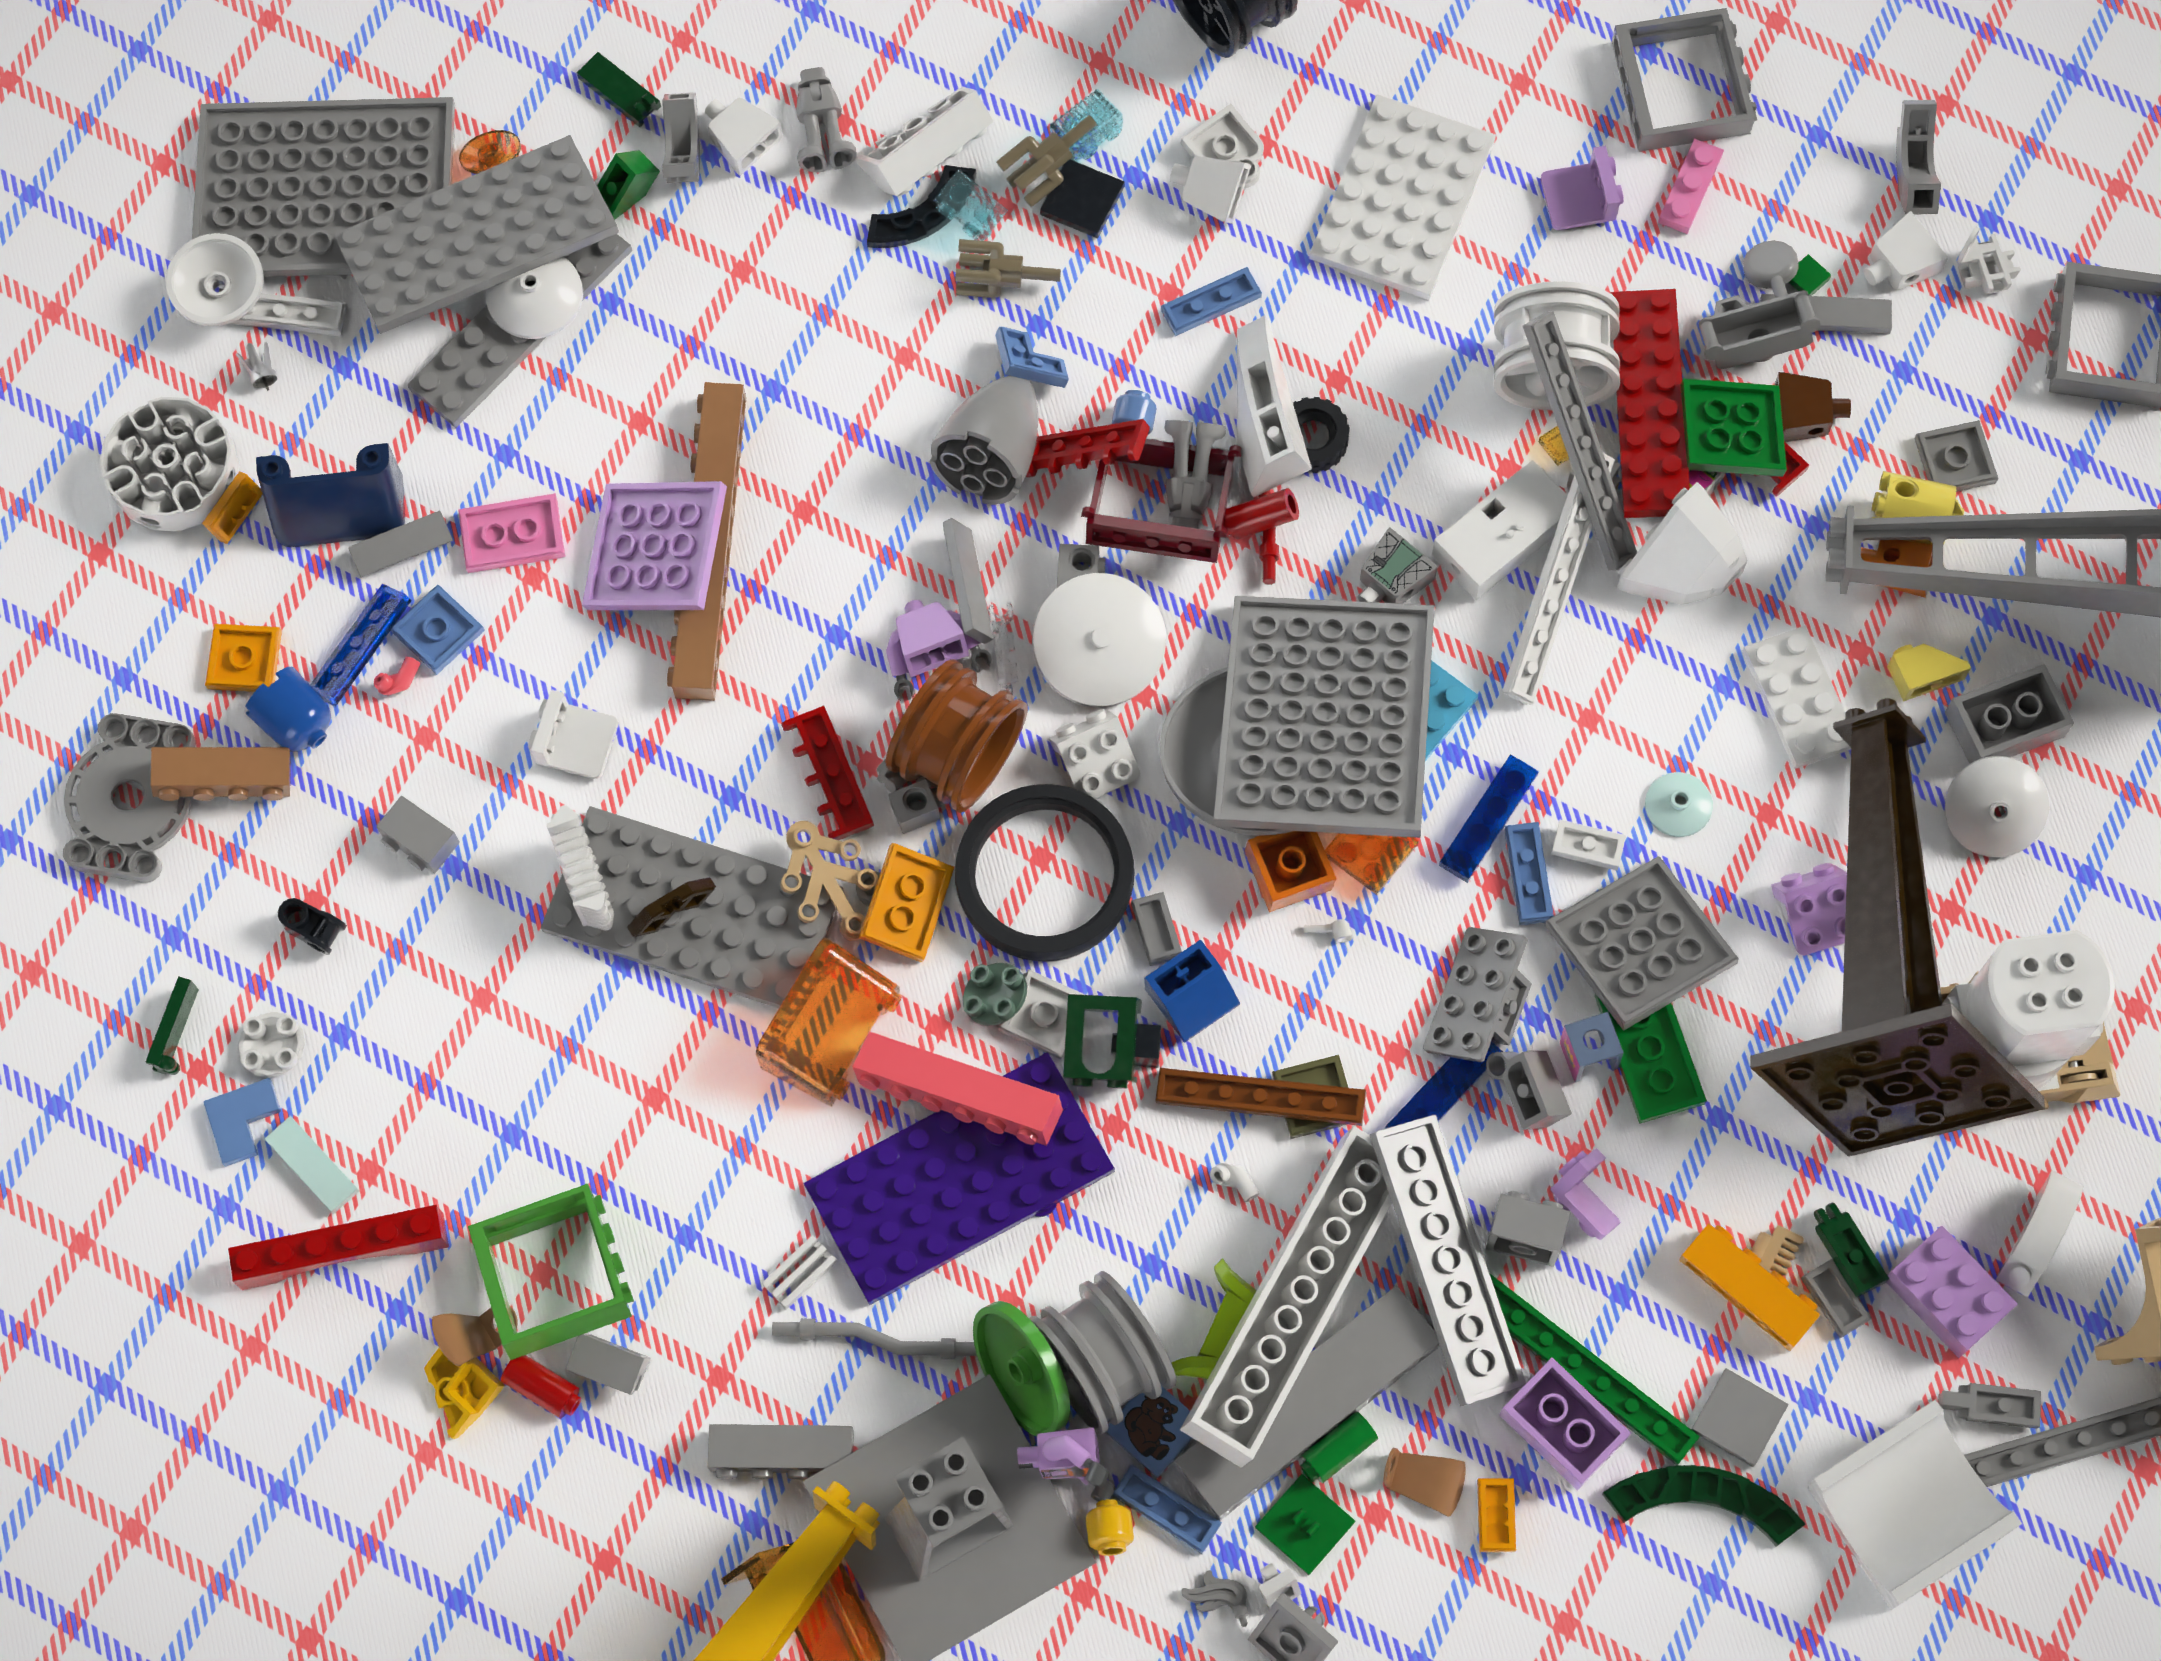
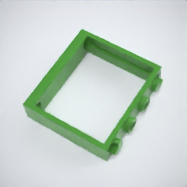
[468,1183,634,1360]

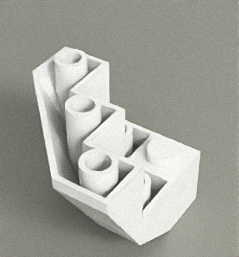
[1617,482,1748,605]

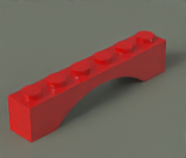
[228,1204,449,1290]

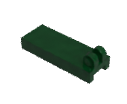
[576,52,661,127]
[145,976,199,1075]

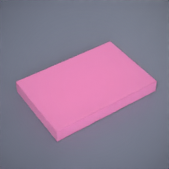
[458,493,566,573]

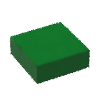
[1788,254,1832,296]

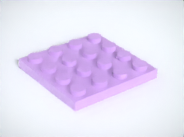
[582,481,727,611]

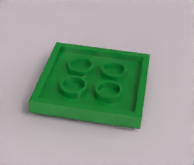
[1680,378,1787,477]

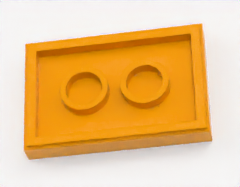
[859,843,955,962]

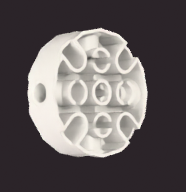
[99,396,240,531]

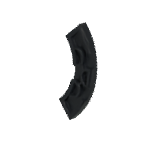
[867,165,977,248]

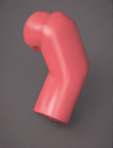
[374,656,421,696]

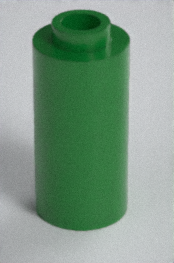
[1299,1411,1379,1484]

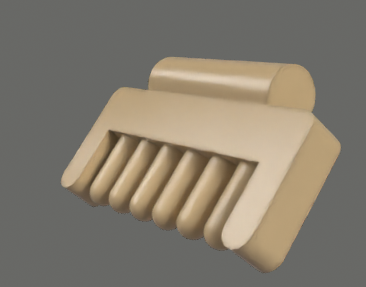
[1751,1225,1804,1275]

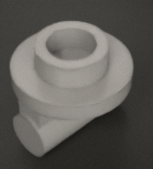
[877,759,908,792]

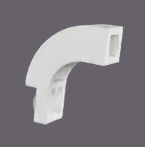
[1996,1170,2084,1297]

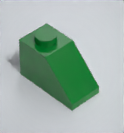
[597,150,660,220]

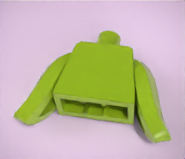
[1171,1258,1257,1380]

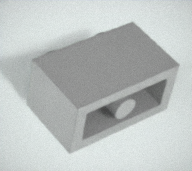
[376,795,460,874]

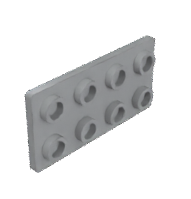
[1423,927,1532,1062]

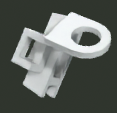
[1957,226,2021,294]

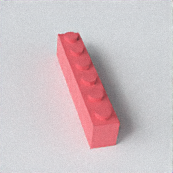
[852,1031,1063,1146]

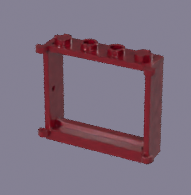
[1081,439,1242,563]

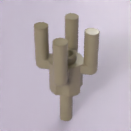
[996,115,1097,208]
[955,239,1061,298]

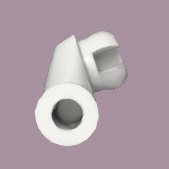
[1210,1163,1260,1203]

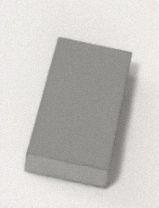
[1131,891,1182,966]
[1801,1259,1872,1338]

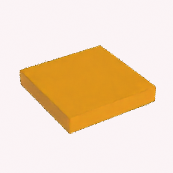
[205,623,282,692]

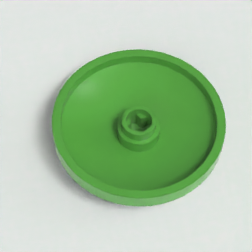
[973,1301,1070,1436]

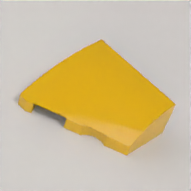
[424,1348,505,1439]

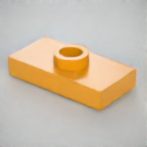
[202,471,263,544]
[1477,1478,1516,1552]

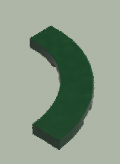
[1602,1465,1806,1547]

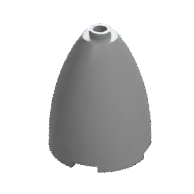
[929,375,1039,505]

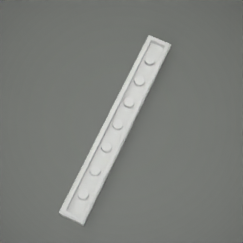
[1502,453,1615,705]

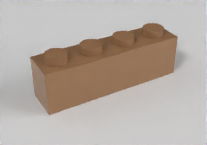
[151,747,291,801]

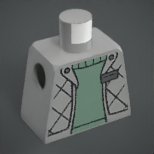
[1357,527,1438,604]

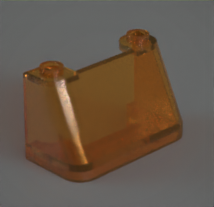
[755,937,902,1107]

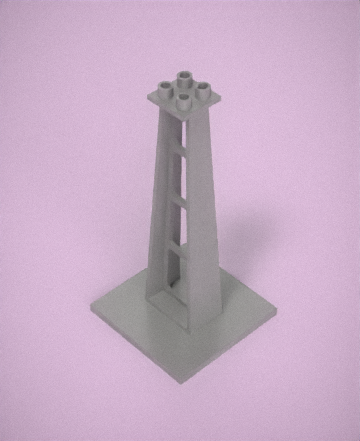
[1825,506,2161,618]
[802,1374,1097,1661]

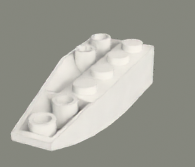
[1237,315,1312,497]

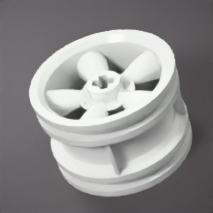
[1494,281,1620,410]

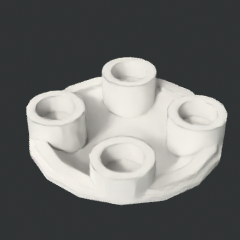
[238,1011,305,1078]

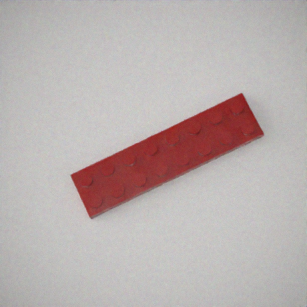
[1610,288,1690,519]

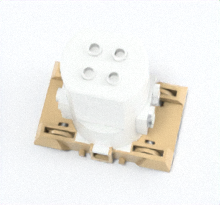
[1940,930,2121,1110]

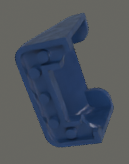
[256,443,405,547]

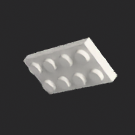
[1742,625,1851,769]

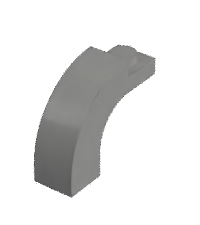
[662,92,700,183]
[1896,100,1941,215]

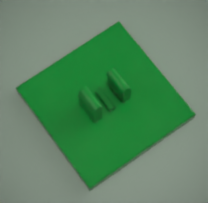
[1255,1474,1356,1576]

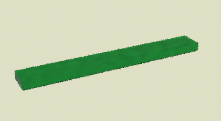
[1489,1273,1700,1465]

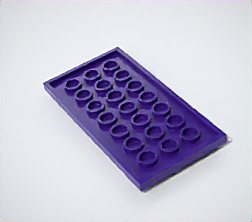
[803,1052,1115,1306]

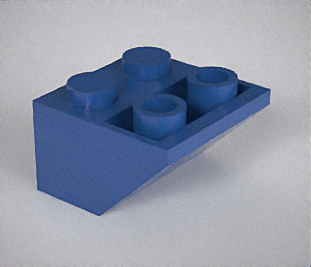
[1144,939,1240,1043]

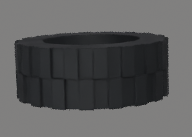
[1293,397,1350,473]

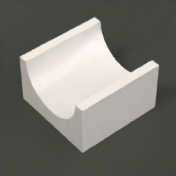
[1807,1399,2022,1610]

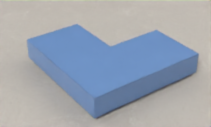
[995,326,1069,388]
[203,1078,281,1167]

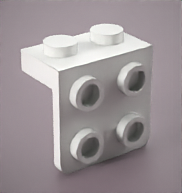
[528,689,619,779]
[1049,709,1141,799]

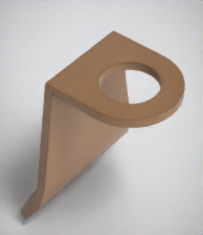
[432,1307,518,1366]
[1383,1447,1466,1517]

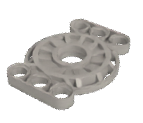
[63,713,196,883]

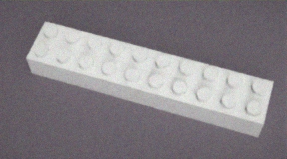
[1180,1126,1392,1468]

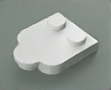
[1180,103,1264,188]

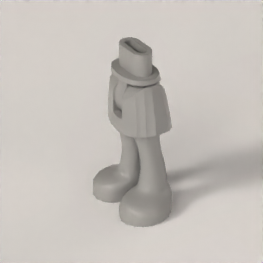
[796,67,857,173]
[1164,420,1226,529]

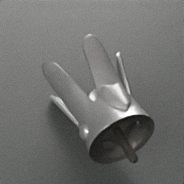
[236,341,277,391]

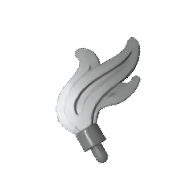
[1181,1570,1249,1627]

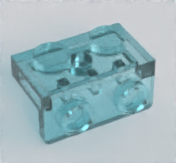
[934,169,1008,241]

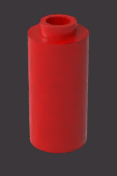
[1224,488,1299,540]
[501,1355,582,1419]

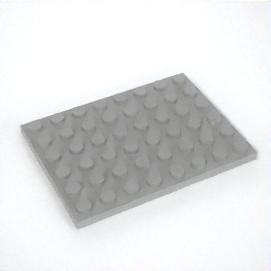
[192,97,455,277]
[1214,596,1435,838]

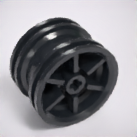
[1173,0,1298,58]

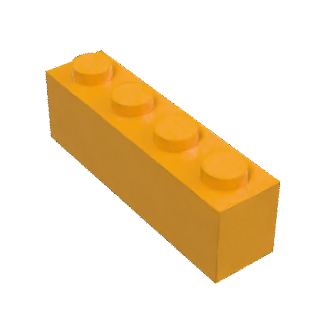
[1679,1223,1821,1351]

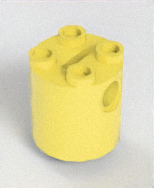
[1871,471,1964,545]

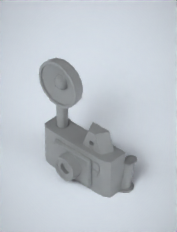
[1699,240,1821,369]

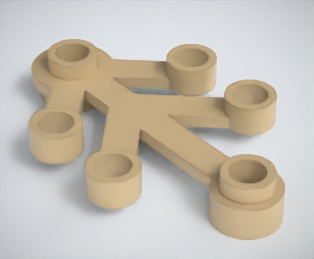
[780,821,878,941]

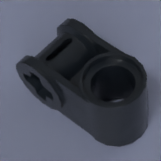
[277,898,347,955]

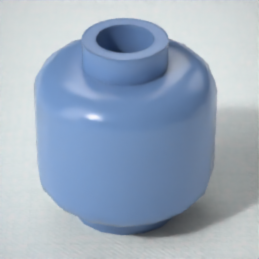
[1112,390,1157,435]

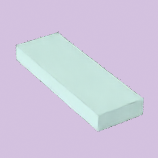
[264,1115,360,1215]

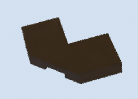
[627,877,716,937]

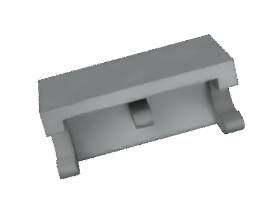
[565,1333,651,1395]

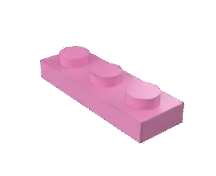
[1658,138,1724,234]

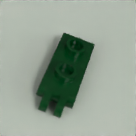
[1814,1202,1889,1298]

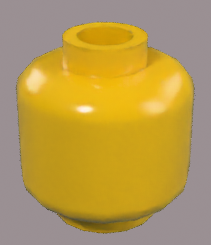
[1085,1499,1134,1556]

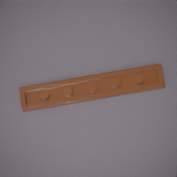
[1155,1068,1367,1126]

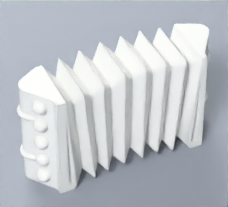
[546,805,614,931]

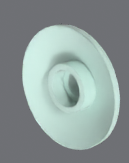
[1645,772,1713,837]

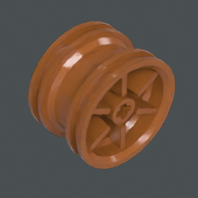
[885,659,1028,813]

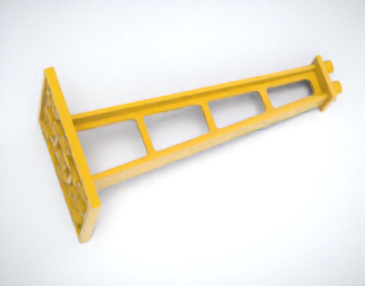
[693,1481,880,1661]

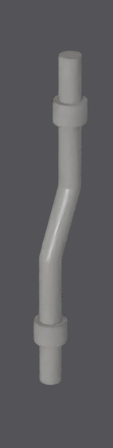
[772,1318,977,1359]

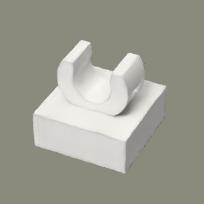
[1258,1562,1302,1609]

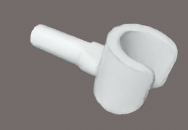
[1304,919,1353,943]

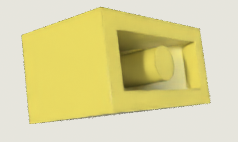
[1887,644,1971,702]

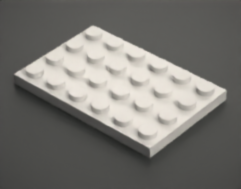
[1309,94,1496,301]

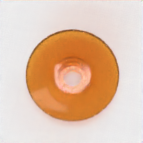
[459,130,521,174]

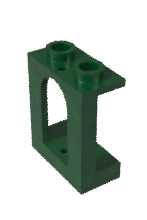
[1063,994,1142,1089]

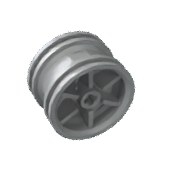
[1029,1271,1177,1435]

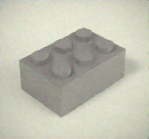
[1945,664,2074,764]

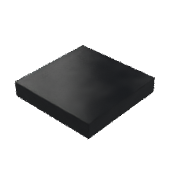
[1040,159,1125,239]

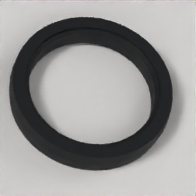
[955,784,1135,962]

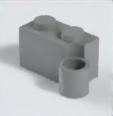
[1486,1050,1572,1130]

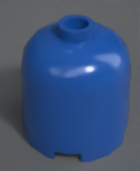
[245,667,331,752]

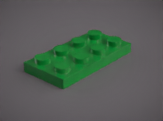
[1594,993,1707,1124]

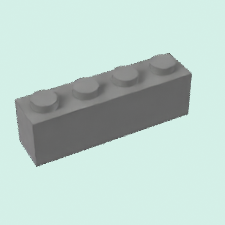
[707,1424,854,1480]

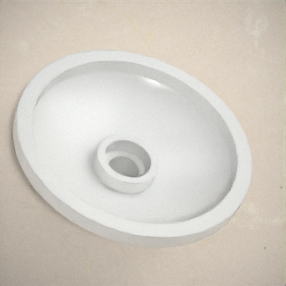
[165,233,264,326]
[486,257,583,339]
[1945,756,2050,857]

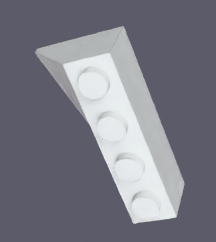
[854,86,994,196]

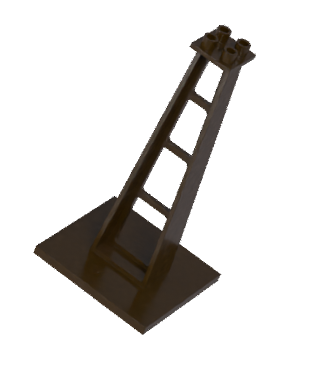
[1750,698,2045,1157]

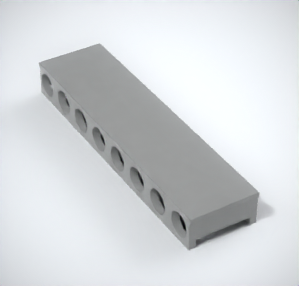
[1174,1285,1439,1521]

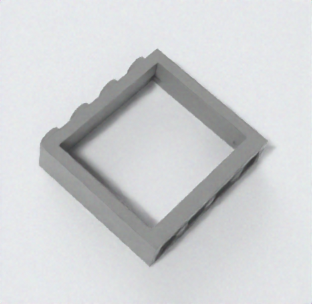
[1611,8,1758,152]
[2045,262,2161,408]

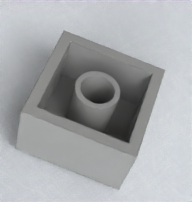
[1485,1191,1570,1267]

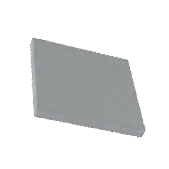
[1545,856,1739,1031]

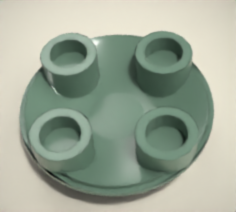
[963,963,1027,1026]

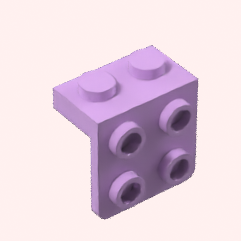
[1540,145,1624,230]
[1771,863,1847,956]
[1550,1148,1621,1240]

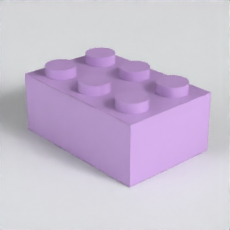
[1886,1226,2018,1358]
[1499,1358,1631,1491]

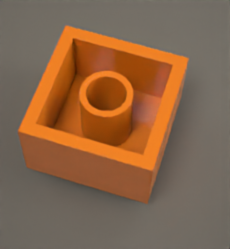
[1244,831,1337,913]

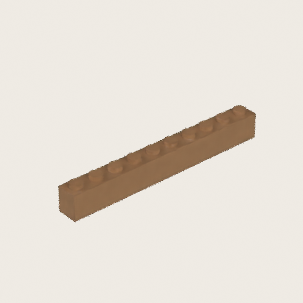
[667,382,747,701]

